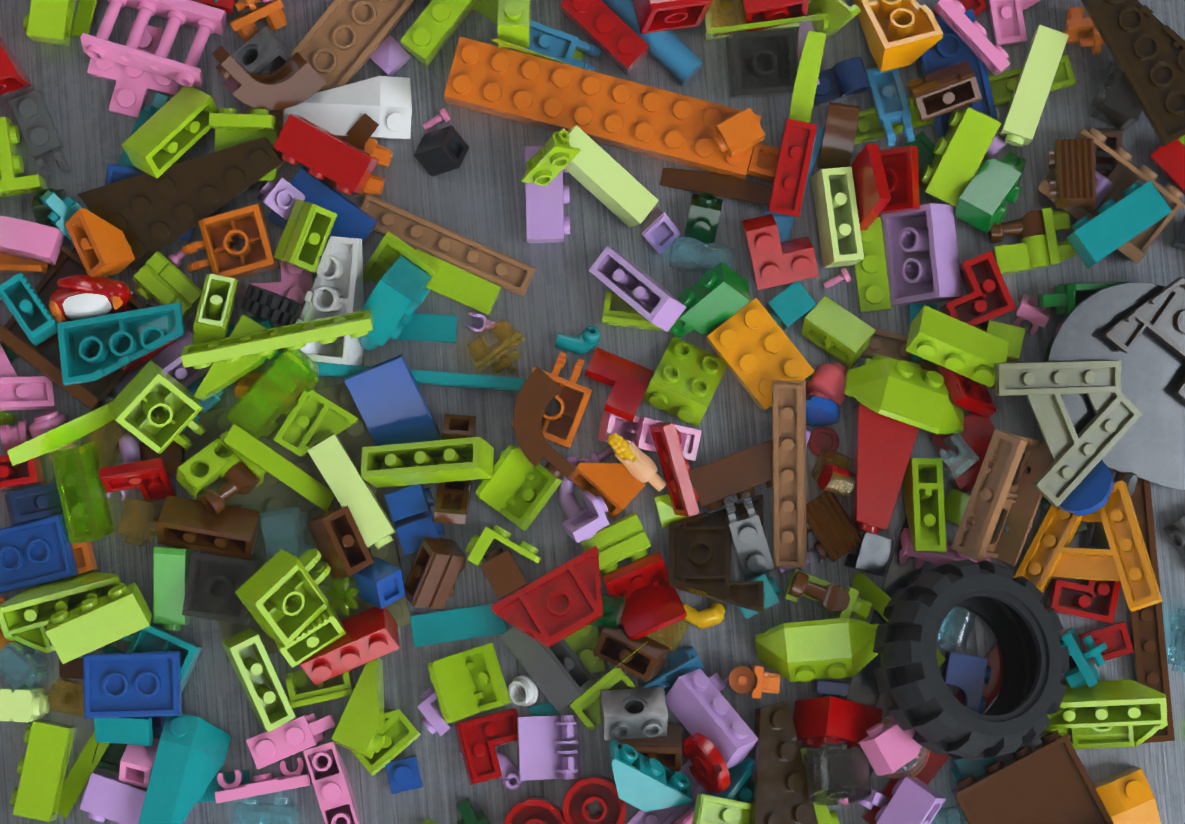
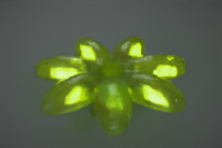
[326,577,359,617]

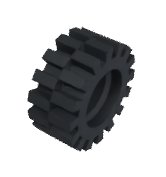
[240,284,302,326]

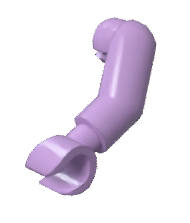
[107,431,141,501]
[558,456,586,519]
[459,750,522,790]

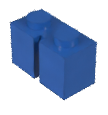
[384,484,445,555]

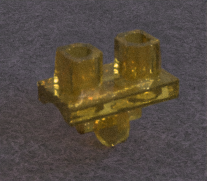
[467,318,525,374]

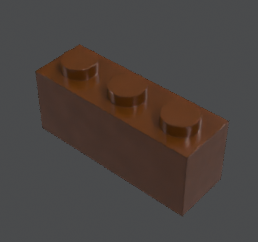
[689,439,773,511]
[158,495,261,560]

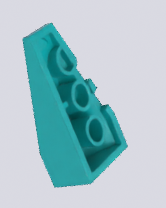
[57,302,185,386]
[138,713,232,824]

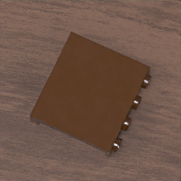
[0,246,153,411]
[951,730,1114,824]

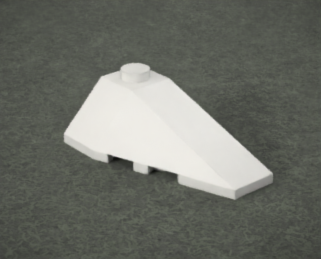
[283,76,412,140]
[290,236,364,365]

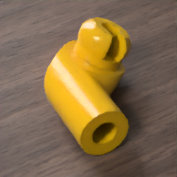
[683,602,726,629]

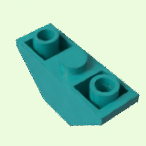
[609,739,693,812]

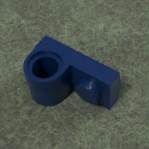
[813,57,871,108]
[4,480,76,526]

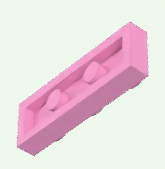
[933,0,1011,78]

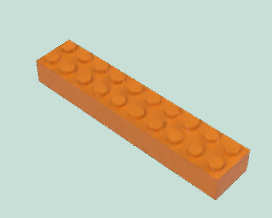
[444,36,762,180]

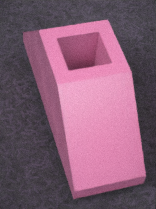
[303,741,360,824]

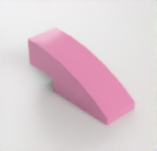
[0,216,65,265]
[597,410,702,461]

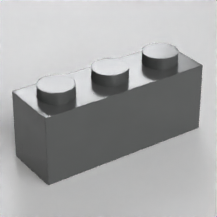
[500,626,596,712]

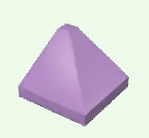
[370,35,412,77]
[640,207,682,255]

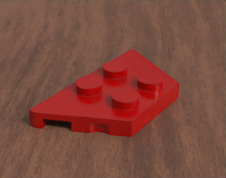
[490,546,603,648]

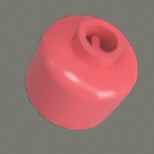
[806,362,848,406]

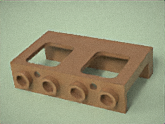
[1037,127,1185,264]
[951,429,1053,566]

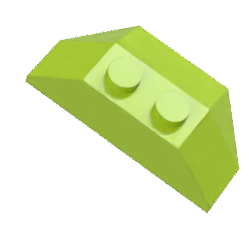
[844,357,964,434]
[0,571,121,653]
[755,618,881,682]
[1042,680,1168,750]

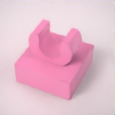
[1014,293,1052,335]

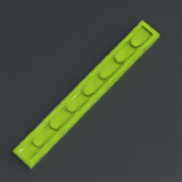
[854,54,1077,146]

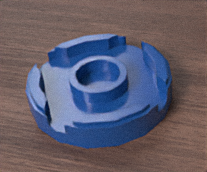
[806,396,840,426]
[1059,460,1114,516]

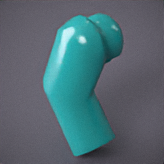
[554,326,601,355]

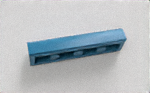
[601,0,704,86]

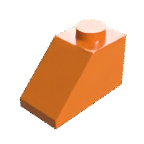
[64,208,135,278]
[569,463,646,519]

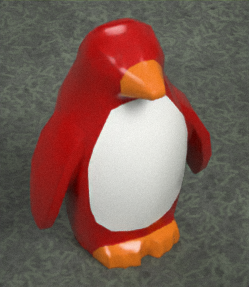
[49,275,131,323]

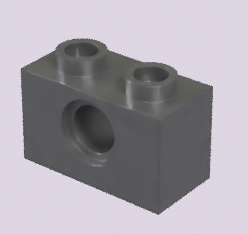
[231,26,292,74]
[600,687,668,740]

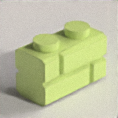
[0,686,50,722]

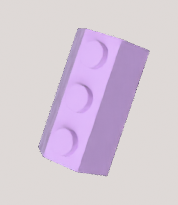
[881,203,963,306]

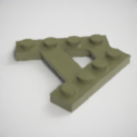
[995,360,1143,507]

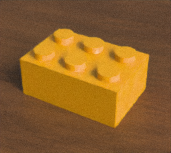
[705,298,815,412]

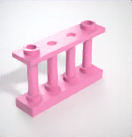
[80,0,227,88]

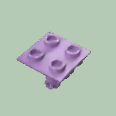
[517,715,581,781]

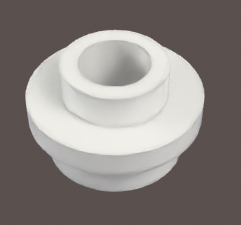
[508,675,538,707]

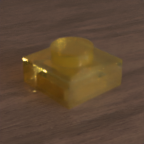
[647,620,689,652]

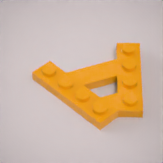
[1013,480,1163,612]

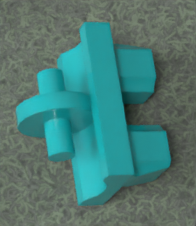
[1059,627,1108,688]

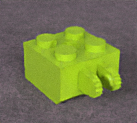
[108,360,206,454]
[235,548,331,647]

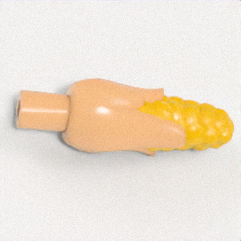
[607,433,667,492]

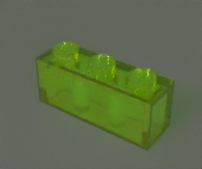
[226,347,320,440]
[50,441,115,544]

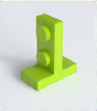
[0,117,47,198]

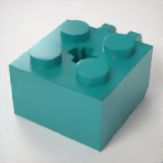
[359,256,432,351]
[102,622,204,695]

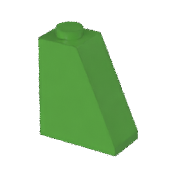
[153,547,196,631]

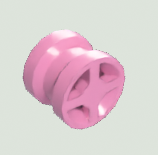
[0,420,32,455]

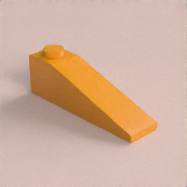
[853,0,943,72]
[1093,766,1161,824]

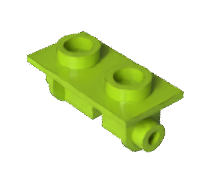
[520,130,581,186]

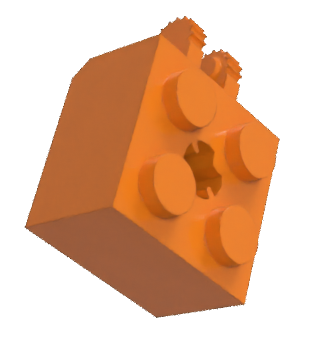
[181,204,279,280]
[511,352,593,450]

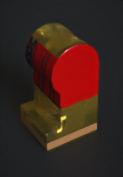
[811,447,856,499]

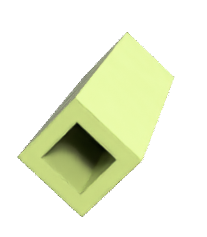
[999,25,1069,147]
[560,125,659,228]
[308,434,396,550]

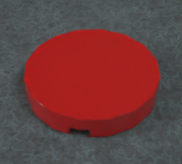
[682,733,731,794]

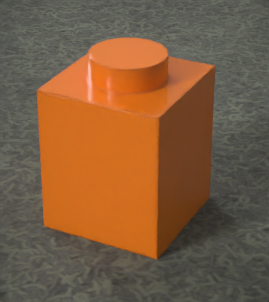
[713,107,765,158]

